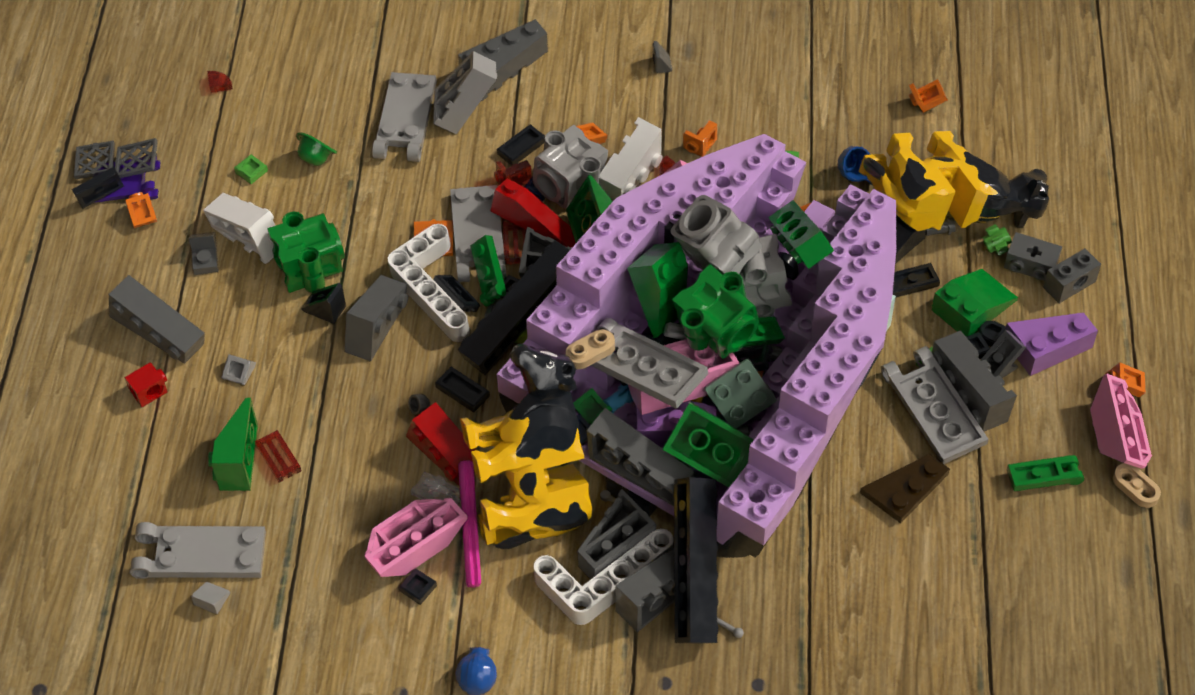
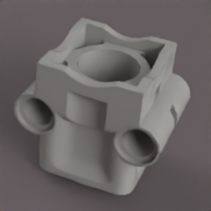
[533,124,608,209]
[671,195,763,275]
[740,234,792,318]

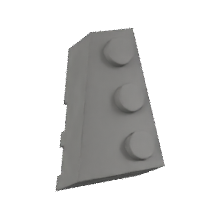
[434,51,497,134]

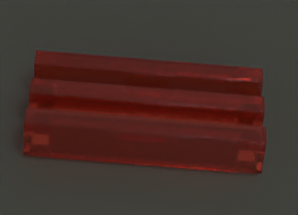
[503,221,527,264]
[255,430,302,483]

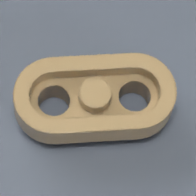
[566,330,615,369]
[1113,463,1161,508]

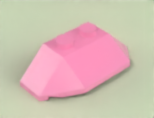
[1090,374,1152,469]
[365,498,467,577]

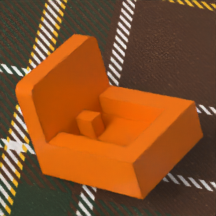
[909,79,948,113]

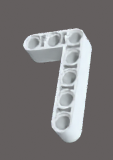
[388,224,470,342]
[534,529,673,625]

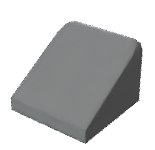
[221,354,256,385]
[191,582,230,614]

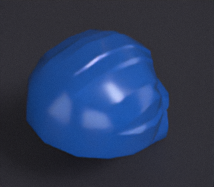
[837,146,872,185]
[456,647,497,695]

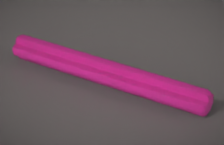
[458,461,481,588]

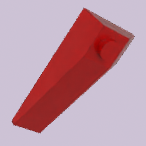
[490,178,576,248]

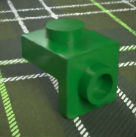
[573,388,612,426]

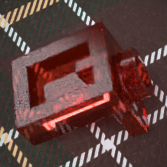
[494,160,532,186]

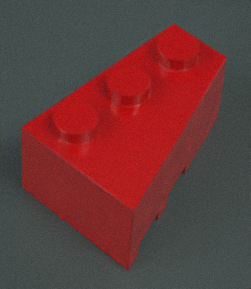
[406,402,478,486]

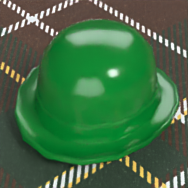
[296,132,337,166]

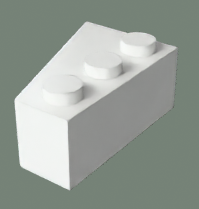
[599,117,662,200]
[203,193,276,264]

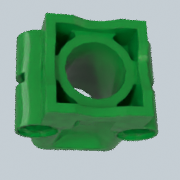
[267,211,345,293]
[672,264,759,359]

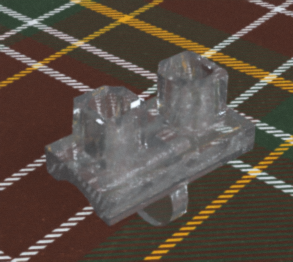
[411,471,461,505]

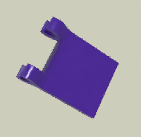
[95,152,161,203]

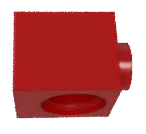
[124,362,168,407]

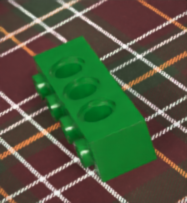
[768,200,835,269]

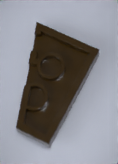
[860,454,950,523]

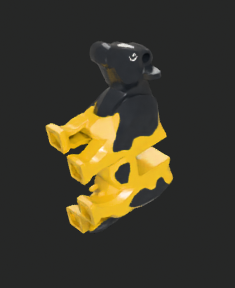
[859,131,1049,232]
[460,344,592,549]

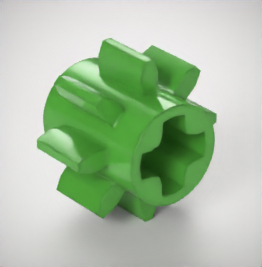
[982,224,1012,256]

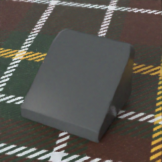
[652,41,672,73]

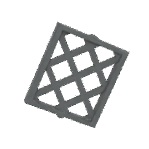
[115,138,158,178]
[74,140,115,179]

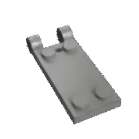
[373,72,437,162]
[450,185,506,282]
[577,318,708,409]
[881,346,988,464]
[130,522,266,579]

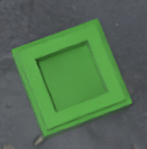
[234,154,268,184]

